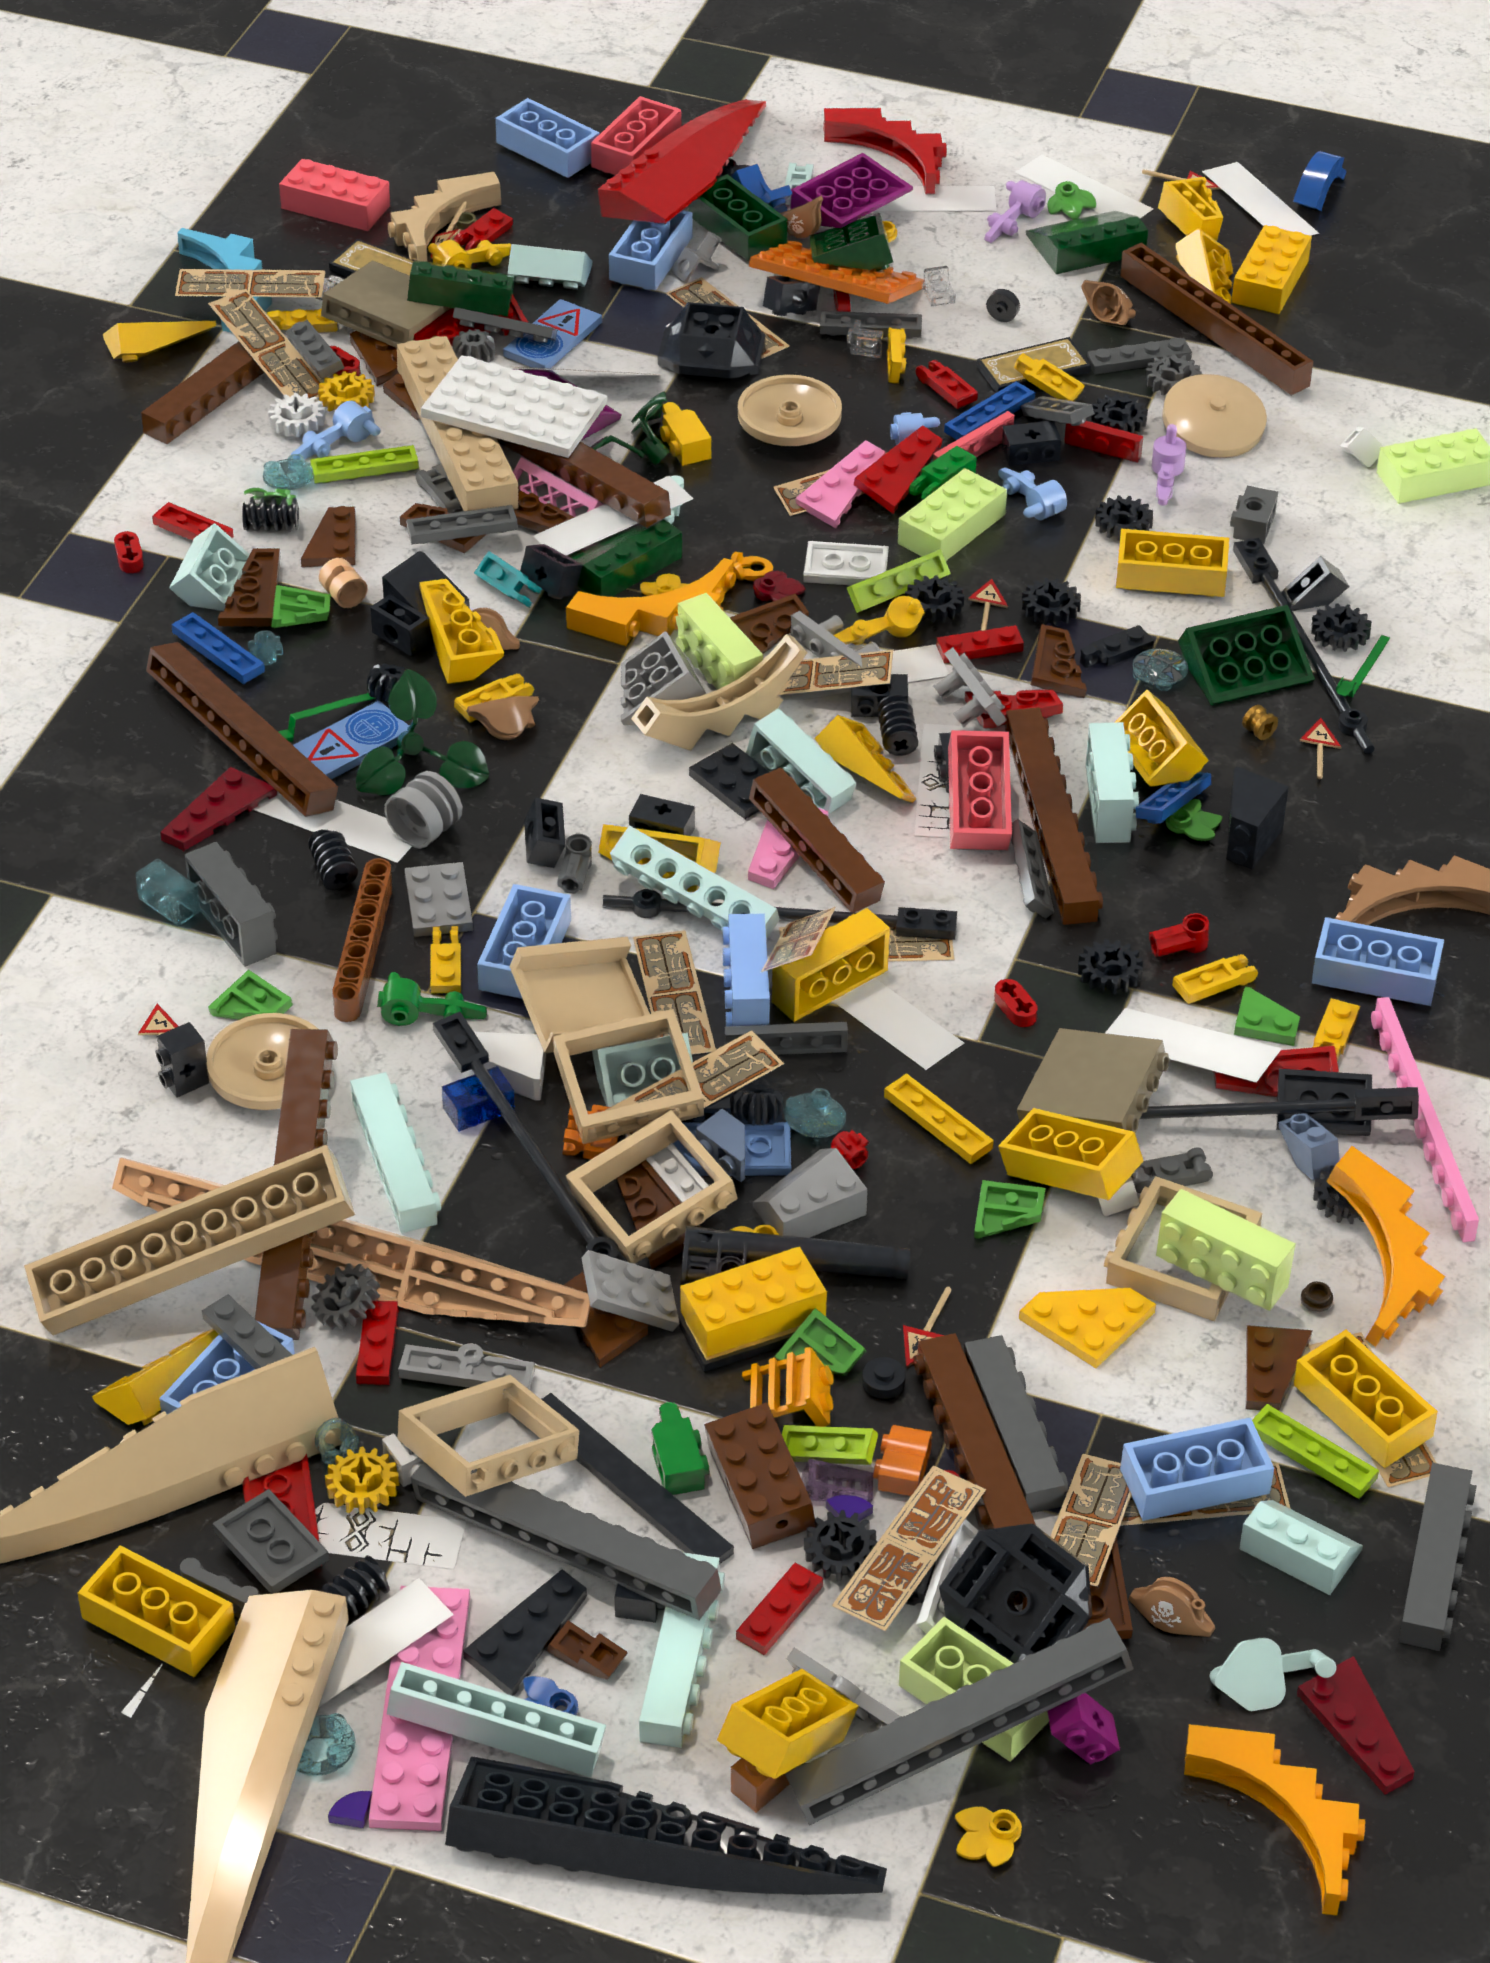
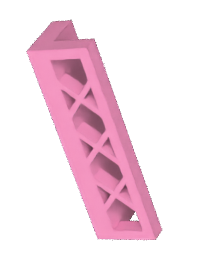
[513,457,604,517]

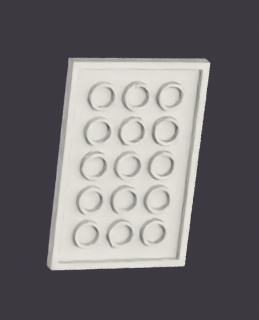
[421,355,607,458]

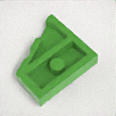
[271,585,331,628]
[208,969,293,1020]
[1234,987,1300,1046]
[974,1180,1045,1239]
[775,1308,866,1376]

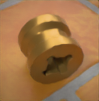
[1242,705,1278,740]

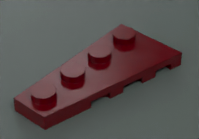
[160,767,277,851]
[1297,1656,1414,1795]

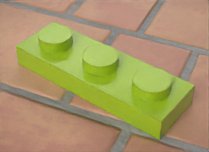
[782,1425,878,1465]

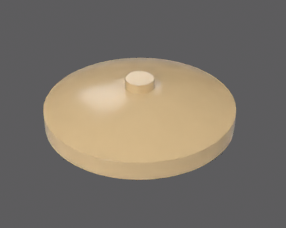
[1162,374,1267,458]
[738,375,842,446]
[206,1013,318,1110]

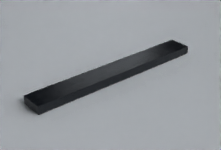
[541,1393,734,1565]

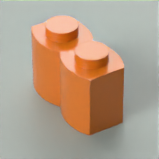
[873,1425,932,1496]

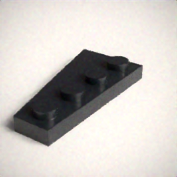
[463,1569,587,1696]

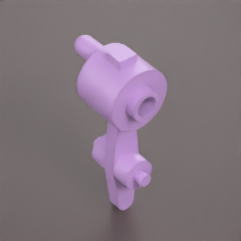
[984,180,1046,243]
[1151,424,1186,506]

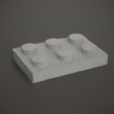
[405,862,473,937]
[582,1250,680,1332]

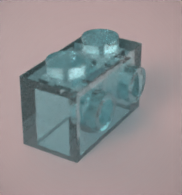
[136,858,200,926]

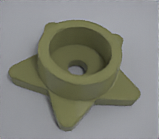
[451,212,477,230]

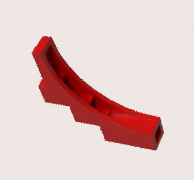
[823,108,947,194]

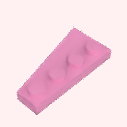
[796,440,886,528]
[748,808,828,889]

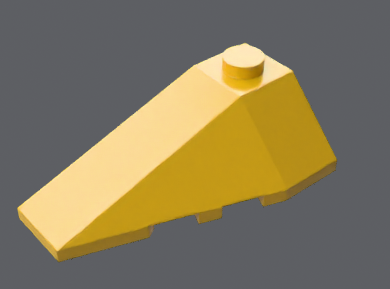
[419,579,504,684]

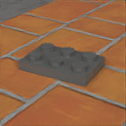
[213,1489,329,1594]

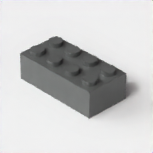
[185,842,278,967]

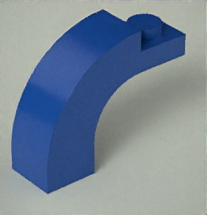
[1293,151,1347,211]
[731,164,793,213]

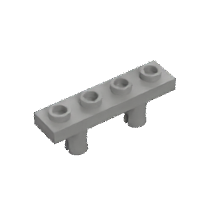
[791,611,880,667]
[933,647,1007,728]

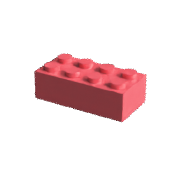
[591,96,681,175]
[279,159,390,231]
[948,730,1012,850]

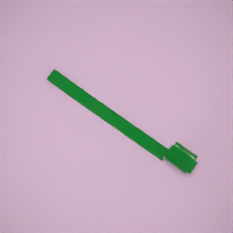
[1336,635,1390,697]
[278,693,375,742]

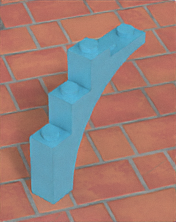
[177,228,272,333]

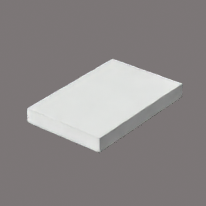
[804,541,889,586]

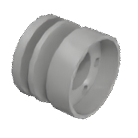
[384,771,463,849]

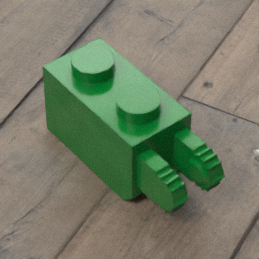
[909,446,976,500]
[651,1402,710,1495]

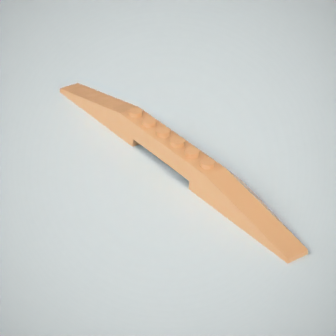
[112,1158,591,1327]

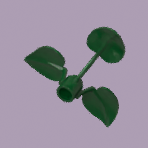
[591,391,670,465]
[356,669,490,795]

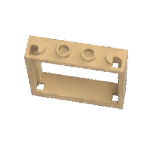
[553,1009,704,1144]
[566,1110,738,1264]
[1104,1176,1262,1321]
[397,1375,579,1497]

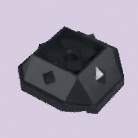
[657,301,766,378]
[939,1523,1092,1663]

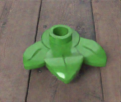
[1047,181,1096,220]
[244,488,296,505]
[1166,799,1222,841]

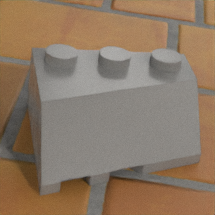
[621,631,707,726]
[753,1148,867,1238]

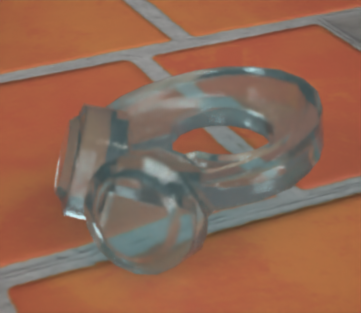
[315,1418,360,1464]

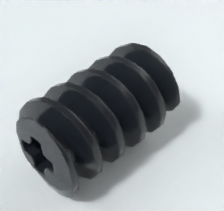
[242,497,299,532]
[877,695,918,756]
[308,829,358,890]
[316,1555,390,1617]

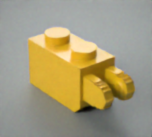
[660,402,711,466]

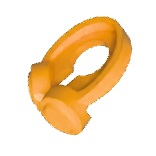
[731,552,773,581]

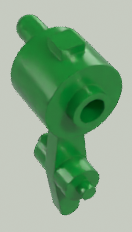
[377,972,487,1026]

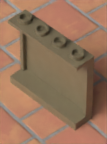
[321,260,452,348]
[1017,1028,1169,1133]

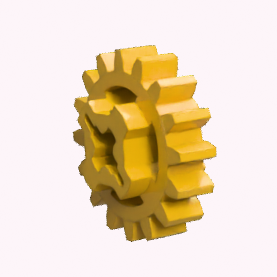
[318,371,375,412]
[325,1447,399,1515]

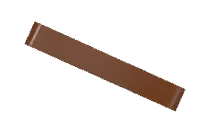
[332,858,392,1022]

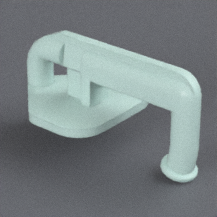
[1209,1638,1336,1711]

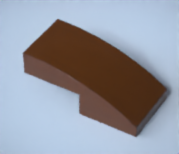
[547,1620,628,1680]

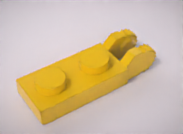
[454,673,534,722]
[430,926,461,994]
[1172,954,1258,1004]
[1313,998,1360,1061]

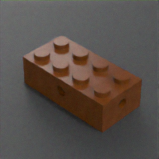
[704,1402,815,1549]

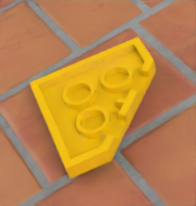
[1019,1288,1156,1368]

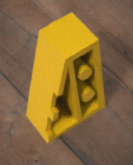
[1158,177,1223,241]

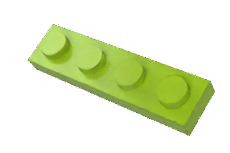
[310,445,419,483]
[847,549,951,613]
[1252,1404,1379,1499]

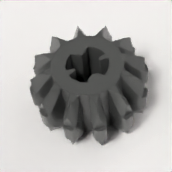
[453,329,495,363]

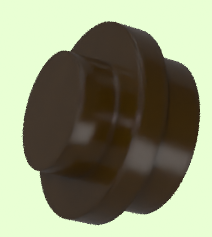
[1301,1281,1333,1312]

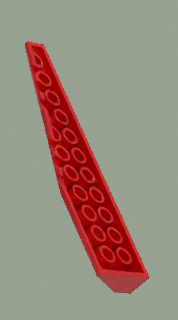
[598,99,766,224]

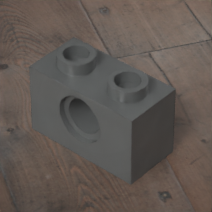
[1230,485,1278,544]

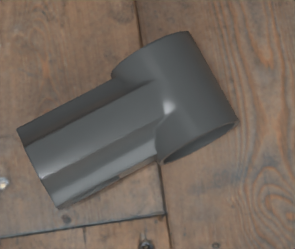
[557,834,592,894]

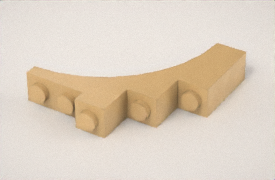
[388,172,501,261]
[631,634,808,751]

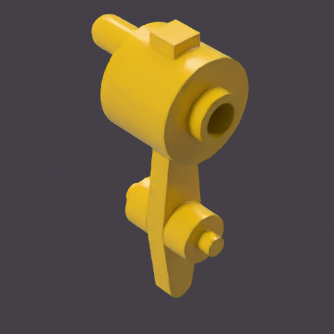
[428,240,511,268]
[834,596,925,645]

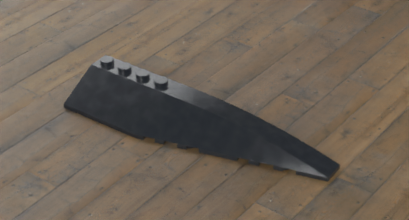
[445,1756,887,1895]

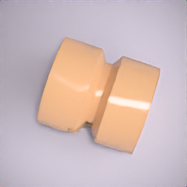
[319,558,368,608]

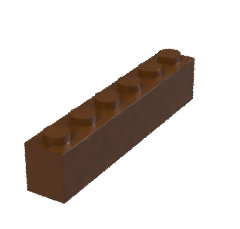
[141,341,265,444]
[749,767,885,912]

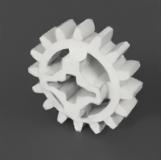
[268,393,325,437]

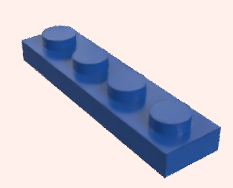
[944,381,1035,440]
[172,612,265,684]
[1136,772,1211,824]

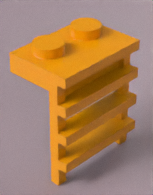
[742,1347,834,1427]

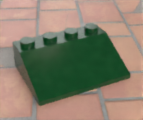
[1026,211,1148,274]
[809,213,893,271]
[407,260,516,317]
[566,519,682,597]
[1178,605,1315,706]

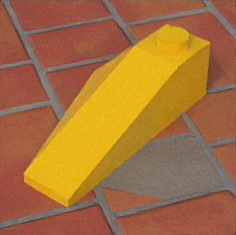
[1176,228,1233,304]
[103,321,216,363]
[814,715,916,803]
[598,824,721,892]
[92,1329,219,1425]

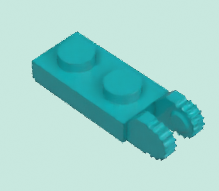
[474,551,542,608]

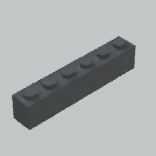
[964,1335,1068,1513]
[1398,1462,1477,1651]

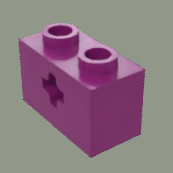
[1047,1693,1120,1765]

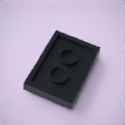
[689,743,770,819]
[1276,1068,1372,1136]

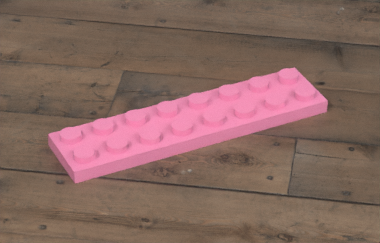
[369,1586,470,1831]

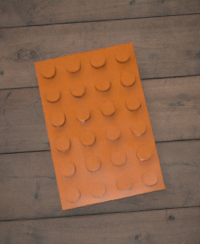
[749,241,924,304]

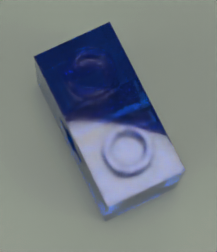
[441,1066,515,1132]

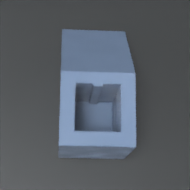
[696,1109,745,1182]
[1279,1113,1340,1181]

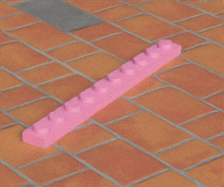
[1371,997,1479,1242]

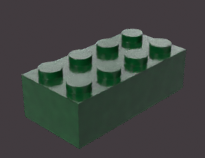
[688,174,788,261]

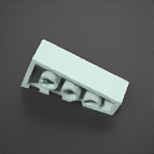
[746,708,857,814]

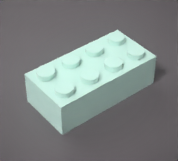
[1085,722,1139,843]

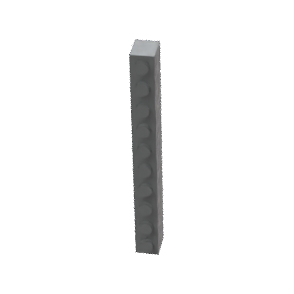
[411,1462,722,1620]
[785,1618,1134,1826]

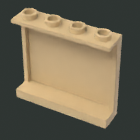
[510,937,658,1053]

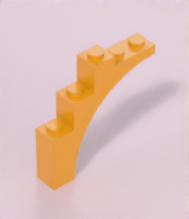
[566,558,736,646]
[1327,1146,1446,1347]
[1184,1724,1365,1915]

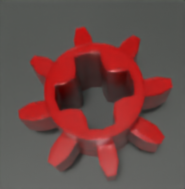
[831,1130,869,1169]

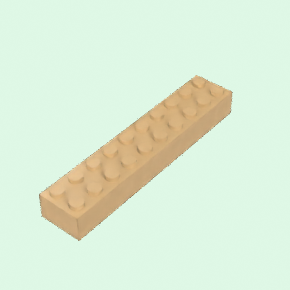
[397,336,518,511]
[24,1145,355,1336]

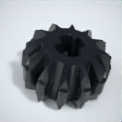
[366,663,405,703]
[732,1087,784,1126]

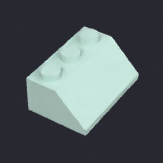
[508,244,593,289]
[169,523,250,611]
[592,1033,693,1107]
[1239,1500,1363,1595]

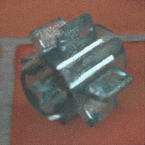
[248,631,283,665]

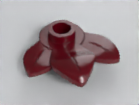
[753,571,806,601]

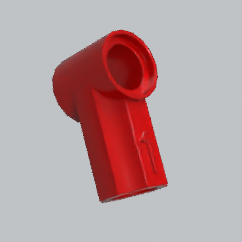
[1149,913,1209,957]

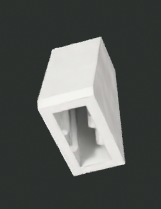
[470,1032,546,1100]

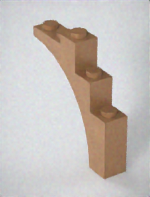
[1335,855,1490,925]

